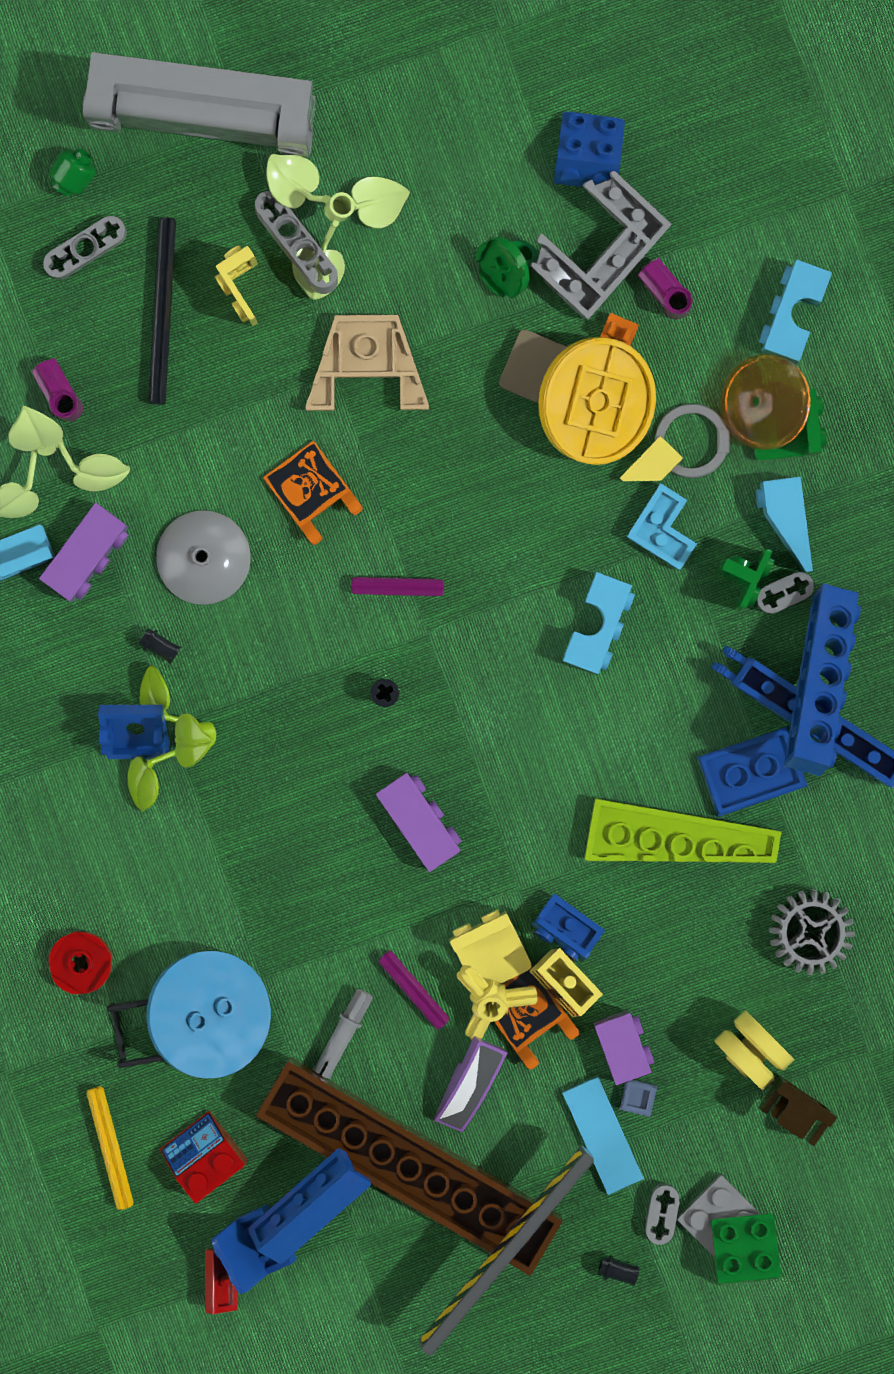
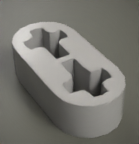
[756,572,814,614]
[645,1183,679,1245]

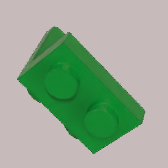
[749,389,827,461]

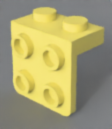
[215,245,258,326]
[449,909,531,984]

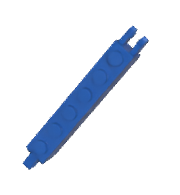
[711,646,894,789]

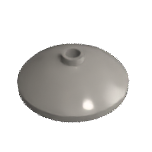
[156,511,251,605]

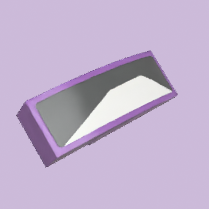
[433,1036,507,1132]

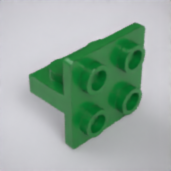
[717,548,774,611]

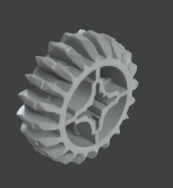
[769,889,855,975]

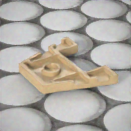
[306,315,429,411]

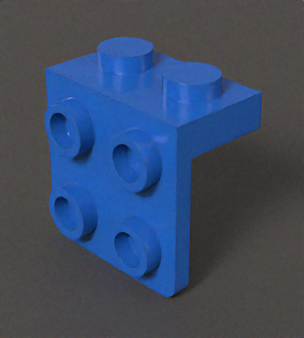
[554,112,625,187]
[211,1204,297,1294]

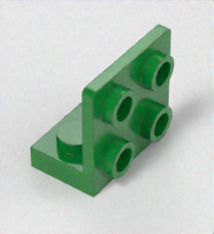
[711,1213,782,1285]

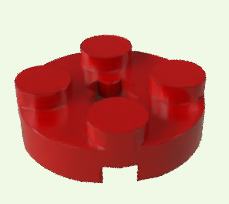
[49,931,113,994]

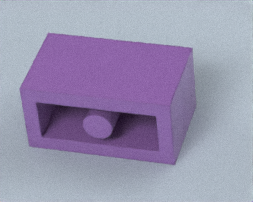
[593,1010,655,1085]

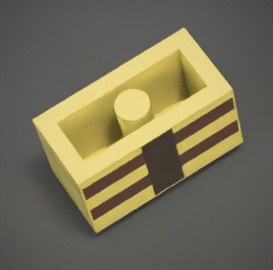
[529,948,603,1017]

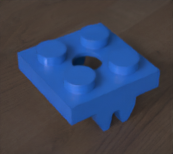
[98,705,171,759]

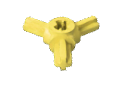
[457,965,538,1040]

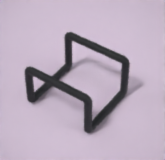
[107,999,164,1068]

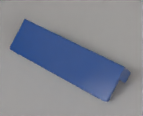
[248,1148,371,1264]

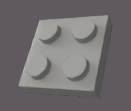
[677,1173,761,1257]

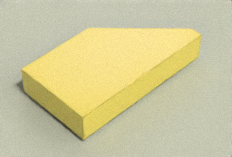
[620,436,683,481]

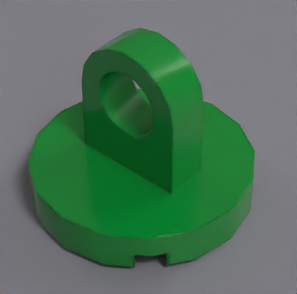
[476,236,538,299]

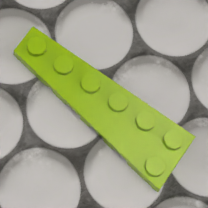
[584,798,782,863]

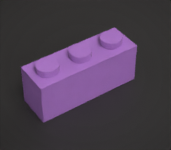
[39,503,129,602]
[376,772,462,872]

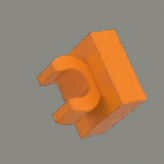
[600,313,639,346]

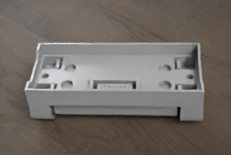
[83,52,316,157]

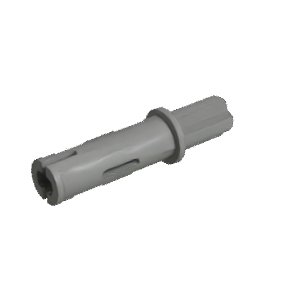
[313,989,373,1079]

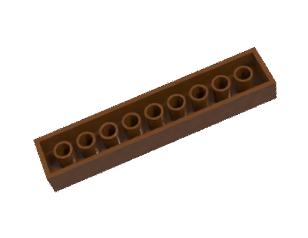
[256,1057,563,1276]

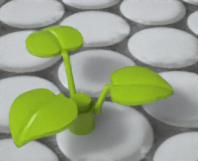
[127,665,216,812]

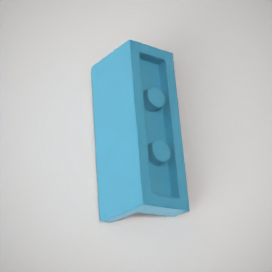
[0,525,55,581]

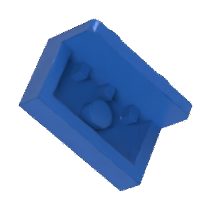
[531,893,605,962]

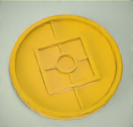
[538,337,656,465]

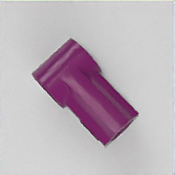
[637,257,693,320]
[31,358,83,422]

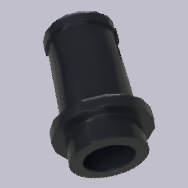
[139,628,181,664]
[598,1255,640,1286]

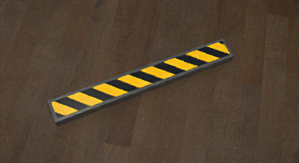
[418,1145,594,1356]

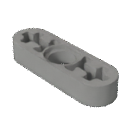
[43,216,127,280]

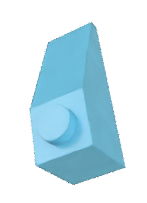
[756,477,813,573]

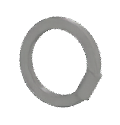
[655,404,730,478]

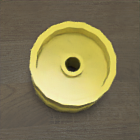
[714,1010,795,1090]

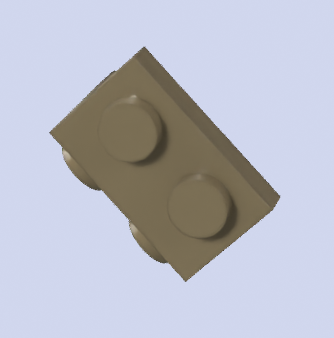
[499,330,571,403]

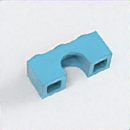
[758,259,832,365]
[562,572,635,674]

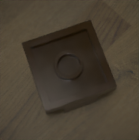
[758,1074,837,1146]

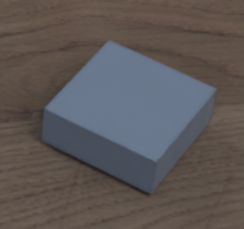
[619,1079,658,1117]

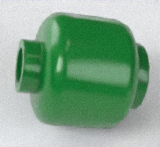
[49,148,96,196]

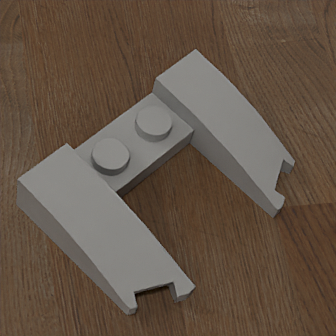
[530,171,672,319]

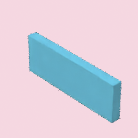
[562,1076,644,1195]

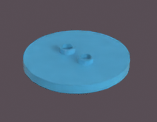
[146,951,271,1078]

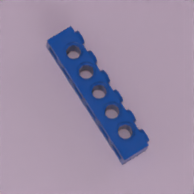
[784,583,861,776]

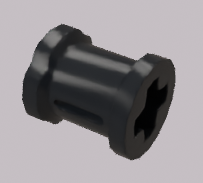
[371,679,399,707]

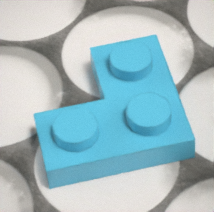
[627,483,697,571]

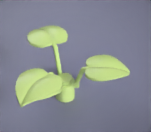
[266,154,410,300]
[0,406,130,518]

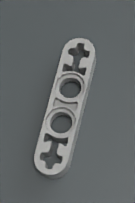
[255,191,338,294]

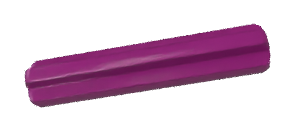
[351,577,444,596]
[379,951,449,1029]

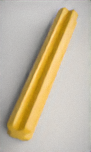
[86,1087,134,1210]

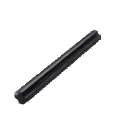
[148,217,176,405]

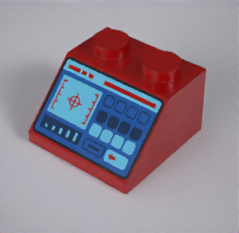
[160,1110,248,1204]

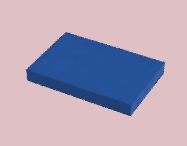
[697,727,807,817]

